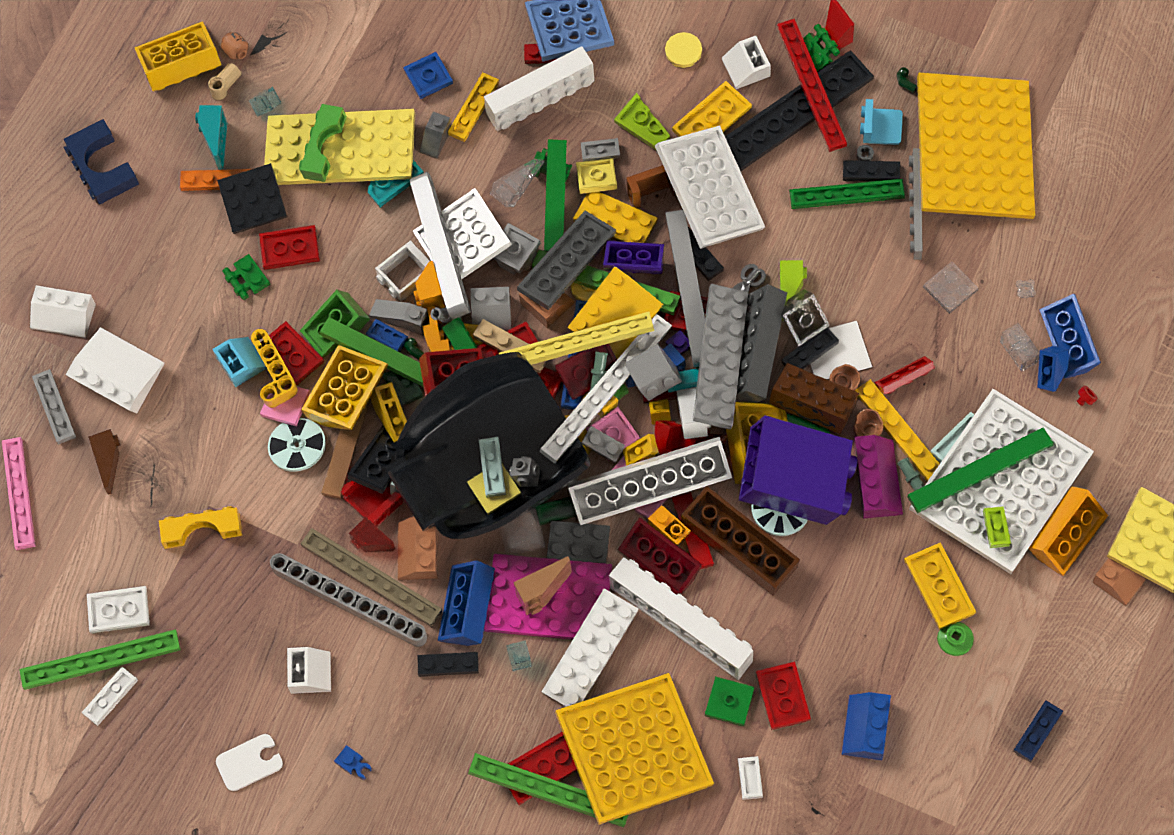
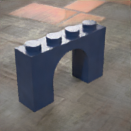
[63,119,139,205]

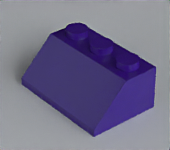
[603,241,664,274]

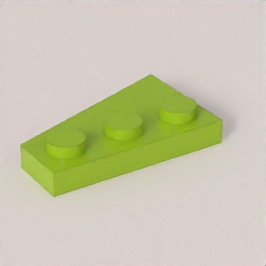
[614,93,670,151]

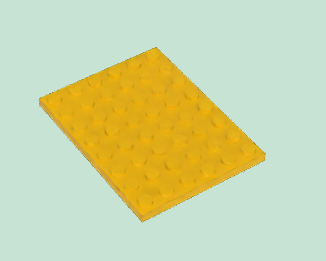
[917,72,1035,219]

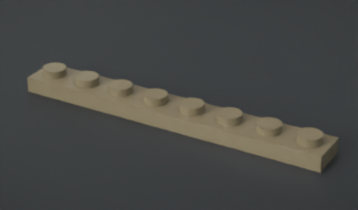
[300,528,442,627]

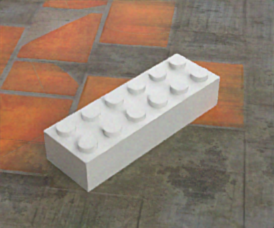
[484,46,594,131]

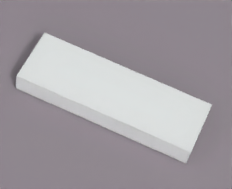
[82,667,138,726]

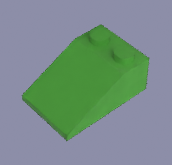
[300,290,370,358]

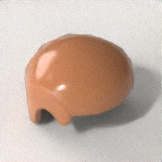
[829,364,860,391]
[853,409,883,436]

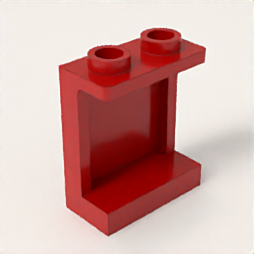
[341,481,403,529]

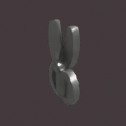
[732,264,766,293]

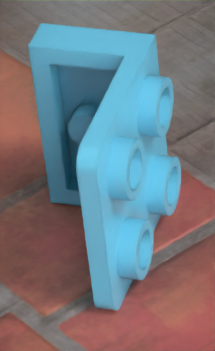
[860,99,903,145]

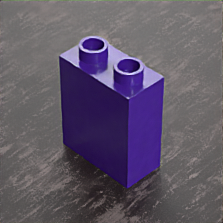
[739,415,857,525]

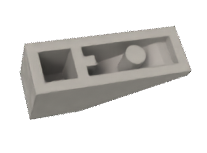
[369,299,429,335]

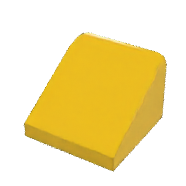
[649,400,671,425]

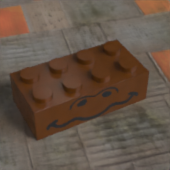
[769,363,859,434]

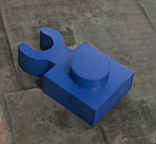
[334,745,372,780]

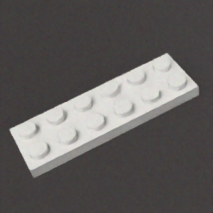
[542,589,639,707]

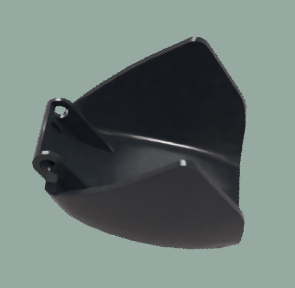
[388,352,591,539]

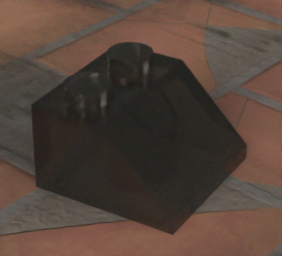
[781,289,830,346]

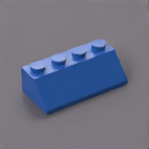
[438,560,495,646]

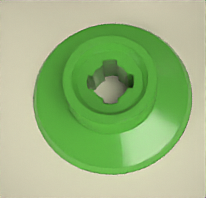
[937,622,974,656]

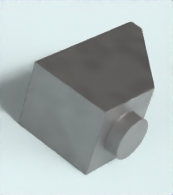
[420,112,452,159]

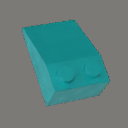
[195,105,228,170]

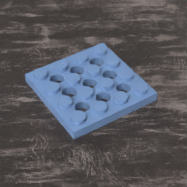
[525,0,614,62]

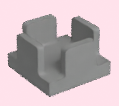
[493,223,541,275]

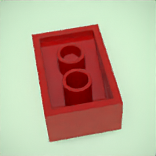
[419,348,483,396]

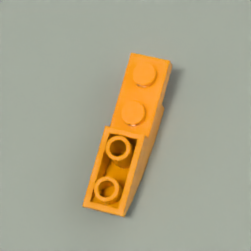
[422,306,454,352]

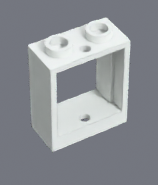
[375,240,436,302]

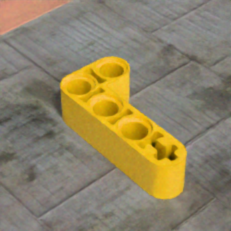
[251,329,298,408]

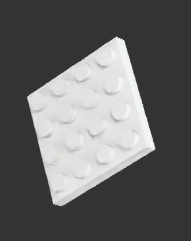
[413,188,512,279]

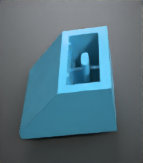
[212,337,267,388]

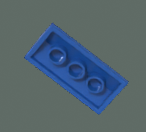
[1039,294,1101,379]

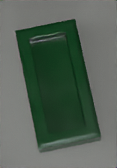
[535,497,577,526]

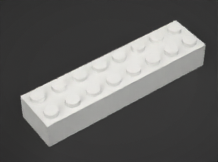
[568,437,732,525]
[609,557,753,680]

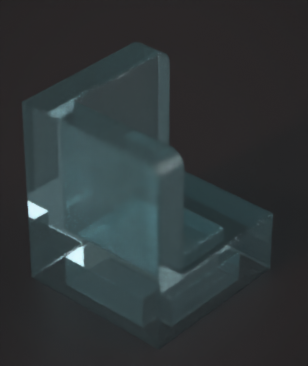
[248,87,281,117]
[506,640,532,671]

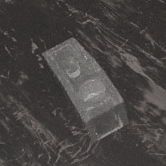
[489,159,545,207]

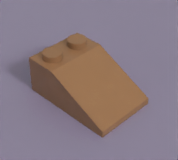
[514,556,572,615]

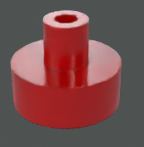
[1077,385,1098,406]

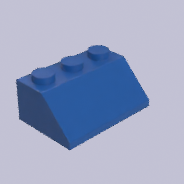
[841,692,891,761]

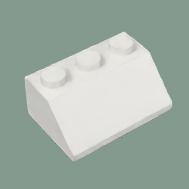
[30,285,96,338]

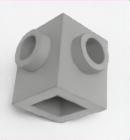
[510,456,540,487]

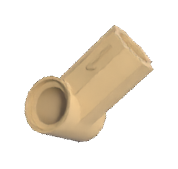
[208,63,241,100]

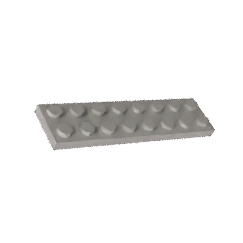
[693,284,748,430]

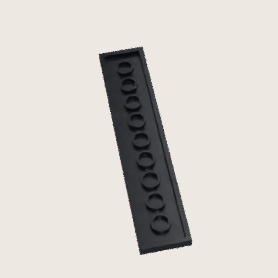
[725,50,874,172]

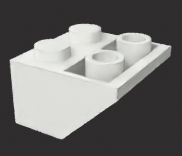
[722,36,771,89]
[287,647,331,694]

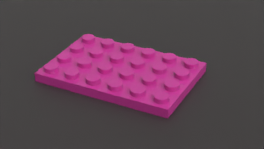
[484,554,612,640]

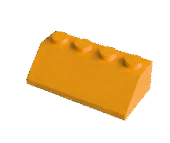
[1029,486,1108,576]

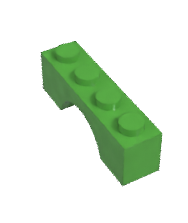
[299,104,347,182]

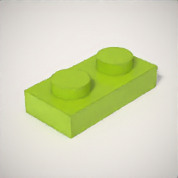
[983,506,1011,548]

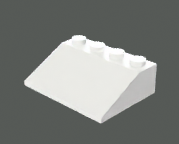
[66,327,165,413]

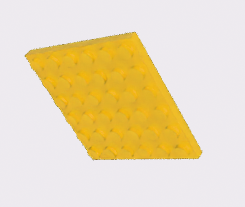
[555,673,714,825]

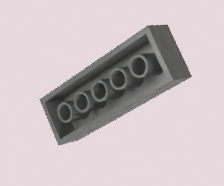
[736,284,787,403]

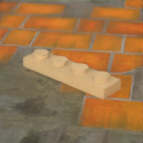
[473,319,548,373]

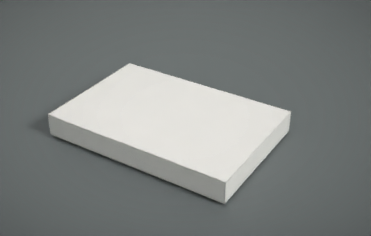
[87,586,150,633]

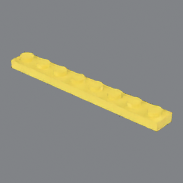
[499,312,654,365]

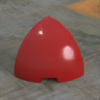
[655,420,710,455]

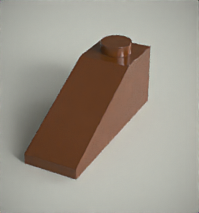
[88,429,121,495]

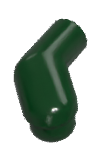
[896,67,917,94]
[404,338,424,360]

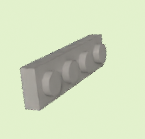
[32,369,76,445]

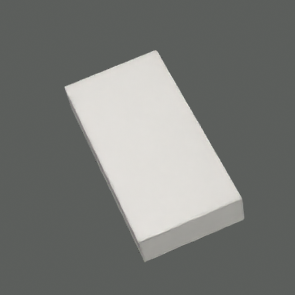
[738,756,763,800]

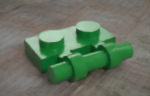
[803,24,840,73]
[222,254,270,300]

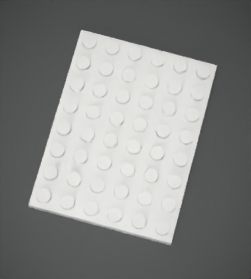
[909,389,1094,574]

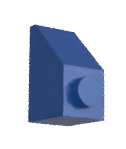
[1037,346,1069,392]

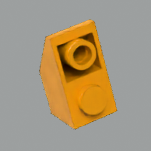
[648,505,691,545]

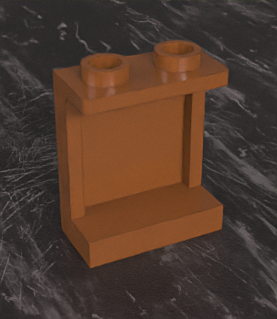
[626,165,676,209]

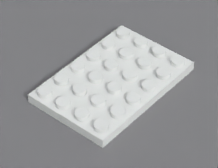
[655,126,765,249]

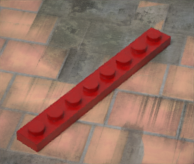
[777,18,847,152]

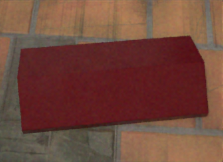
[617,517,702,595]

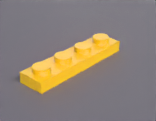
[448,72,499,142]

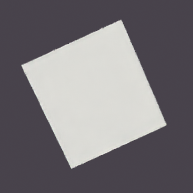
[801,321,872,379]

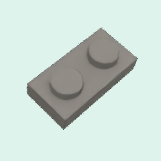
[581,138,620,162]
[581,426,625,463]

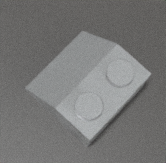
[471,287,511,331]
[625,344,682,401]

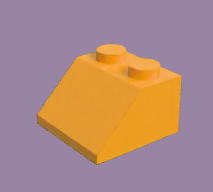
[413,261,445,309]

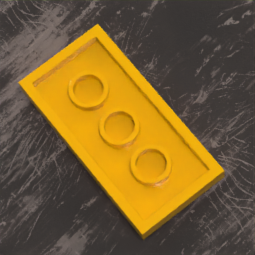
[672,81,752,137]
[573,192,658,243]
[904,542,976,630]

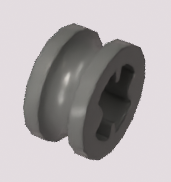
[856,145,874,161]

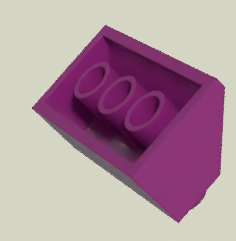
[854,435,903,519]

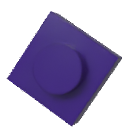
[665,330,690,355]

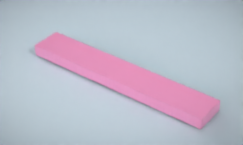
[2,437,36,550]

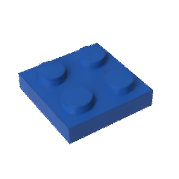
[403,52,453,99]

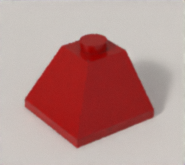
[825,0,854,50]

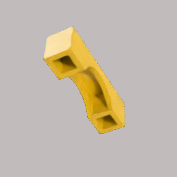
[159,506,243,549]

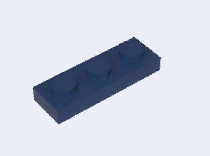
[1013,700,1063,763]

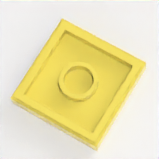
[576,158,617,194]
[467,464,522,515]

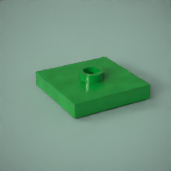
[705,676,755,726]

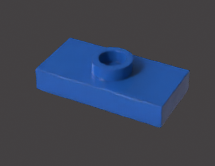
[366,319,409,352]

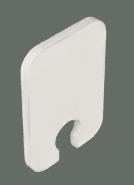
[216,734,283,791]

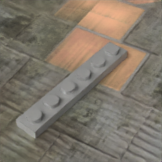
[909,148,923,260]

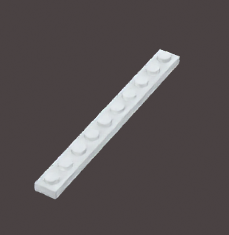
[540,314,672,463]

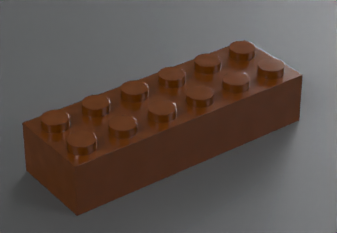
[680,486,800,596]

